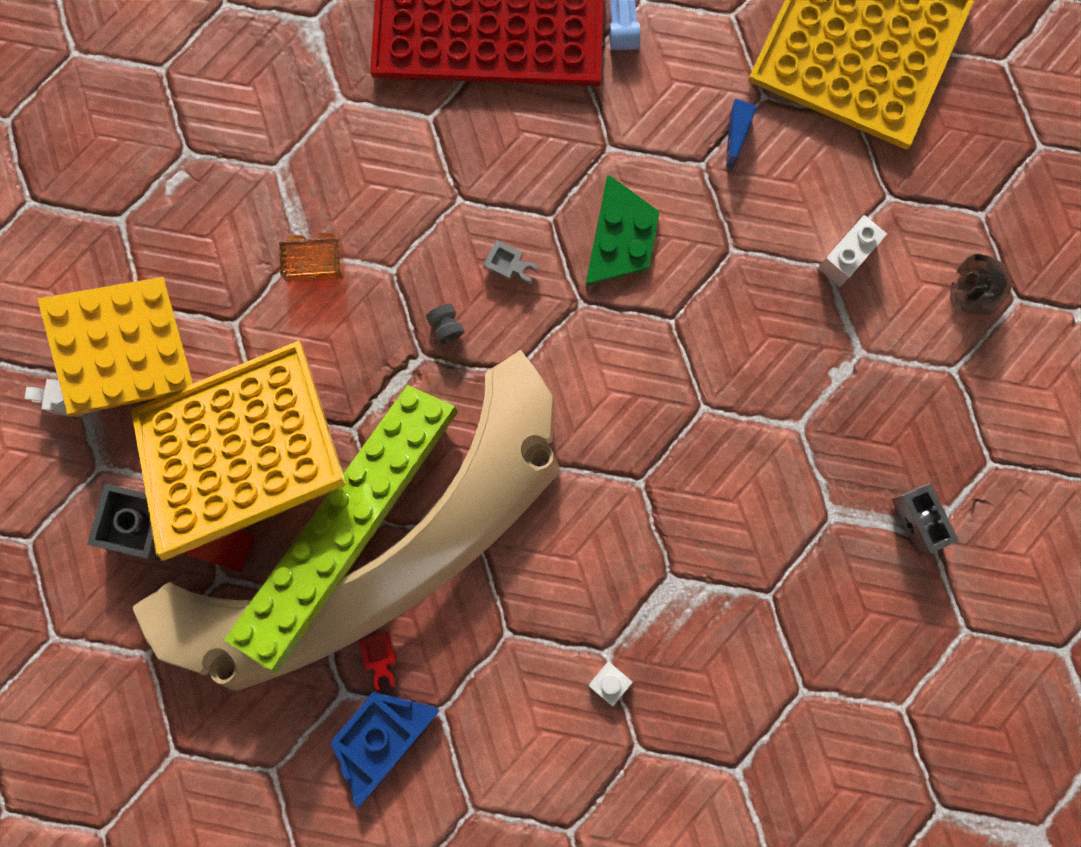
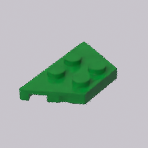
[585,175,660,286]

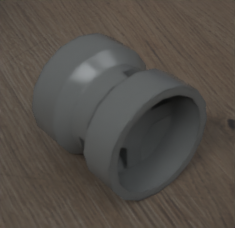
[426,304,465,344]

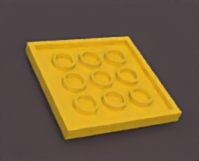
[37,277,193,417]

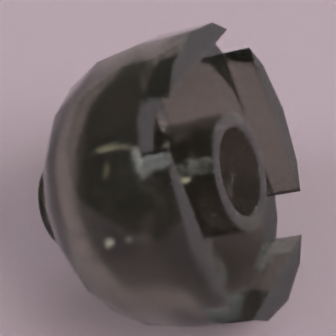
[950,254,1012,315]

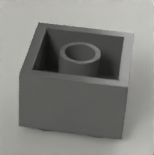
[87,484,160,560]

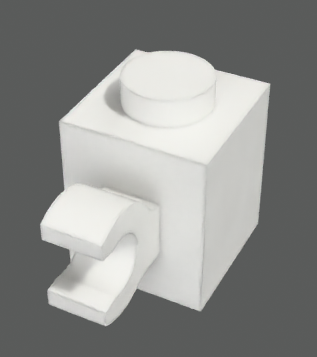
[24,379,87,418]

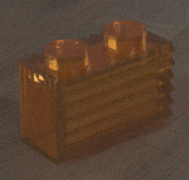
[279,233,345,283]

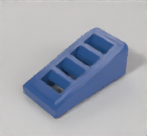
[726,99,757,169]

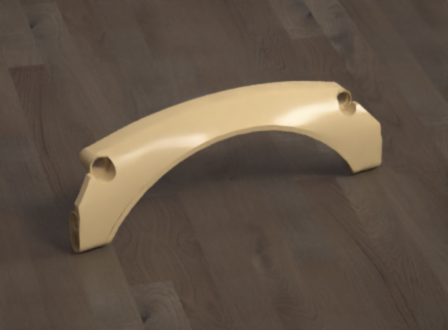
[133,350,559,691]

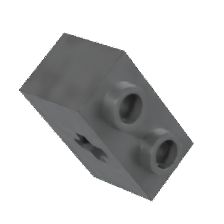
[891,483,959,555]

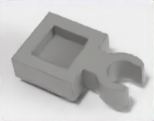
[483,239,538,284]

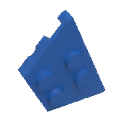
[331,692,440,808]

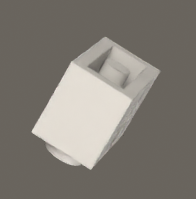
[817,215,887,287]

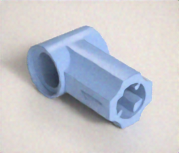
[609,0,640,50]

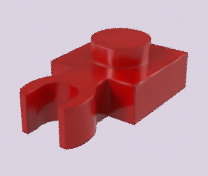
[358,631,397,690]

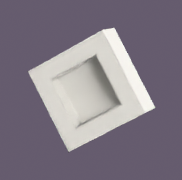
[588,661,632,706]

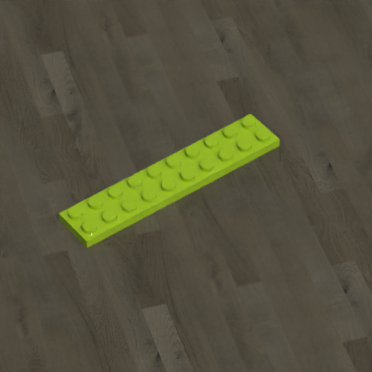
[224,385,458,674]

